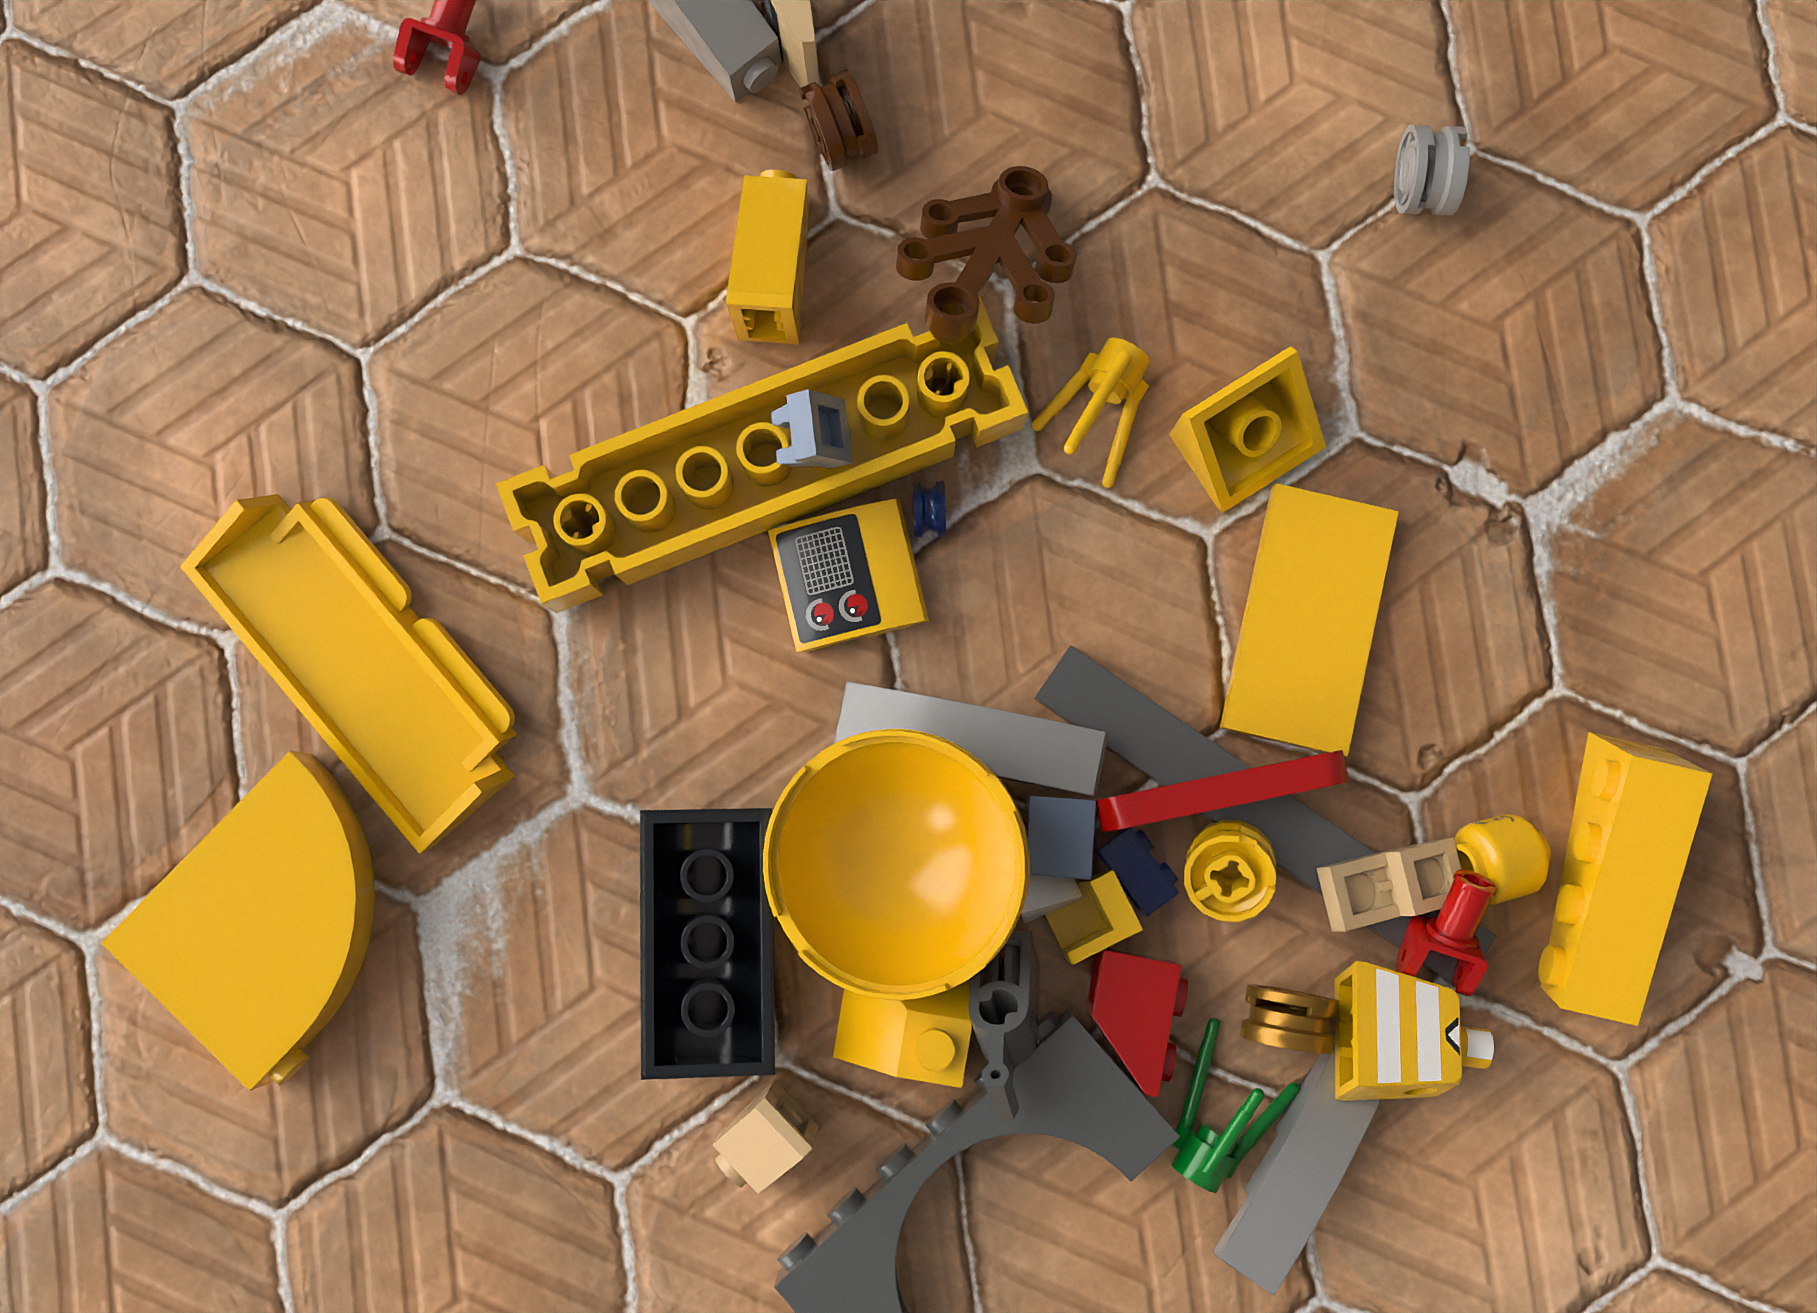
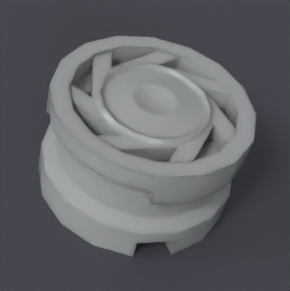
[1394,125,1470,216]

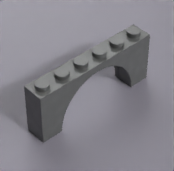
[774,1009,1180,1313]

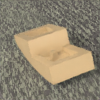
[1316,837,1462,932]

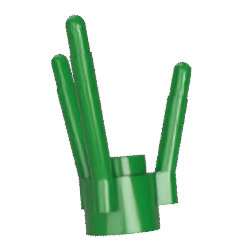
[1171,1018,1300,1194]

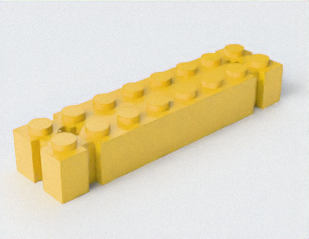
[495,296,1028,613]

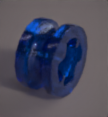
[912,481,946,538]

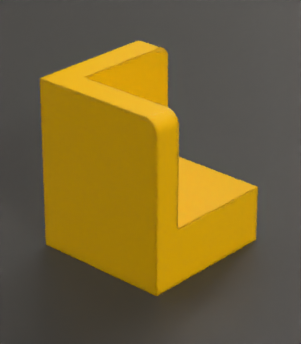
[1044,869,1143,965]

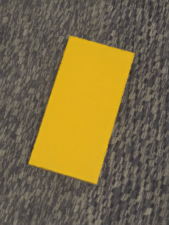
[1219,483,1399,757]

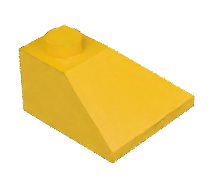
[833,979,972,1088]

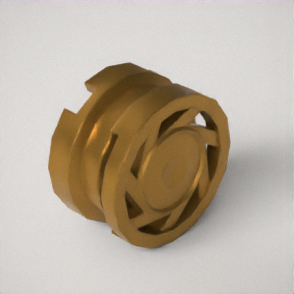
[1240,984,1339,1054]

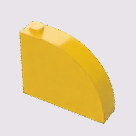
[101,751,375,1091]

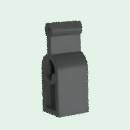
[968,931,1040,1120]

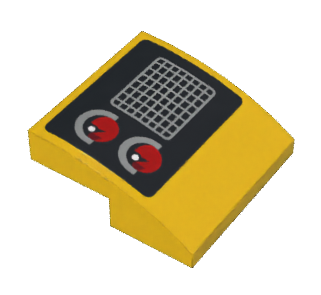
[768,498,929,653]

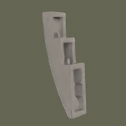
[834,681,1109,797]
[1213,1032,1381,1296]

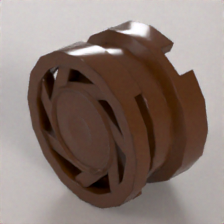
[799,69,878,171]

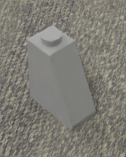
[647,0,782,102]

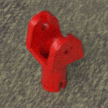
[393,0,481,95]
[1396,869,1497,997]

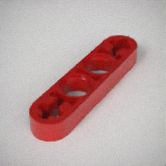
[1096,750,1350,832]

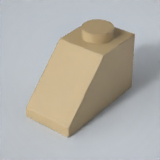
[712,1079,819,1194]

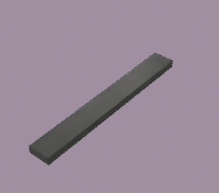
[1034,645,1497,988]

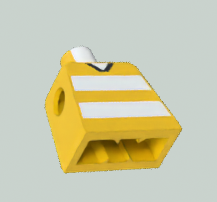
[1334,961,1494,1101]

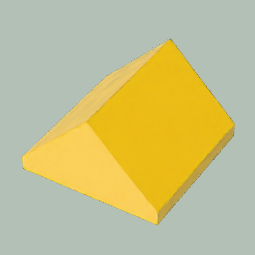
[1169,346,1326,513]

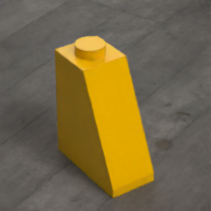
[726,170,810,345]

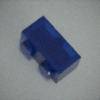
[1095,827,1180,917]

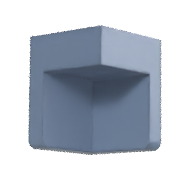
[1024,796,1096,879]

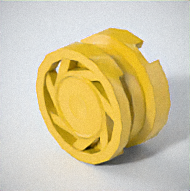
[1184,820,1276,922]

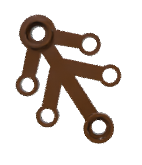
[896,166,1077,343]

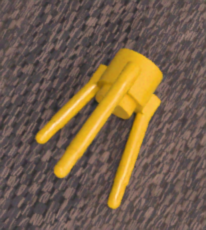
[1032,337,1150,488]

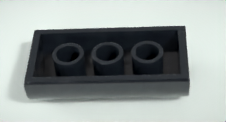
[640,808,775,1080]

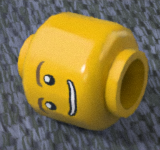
[1454,814,1551,905]

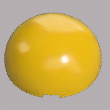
[763,729,1030,1000]

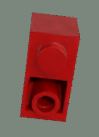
[1085,948,1188,1097]

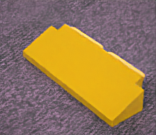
[180,494,517,854]

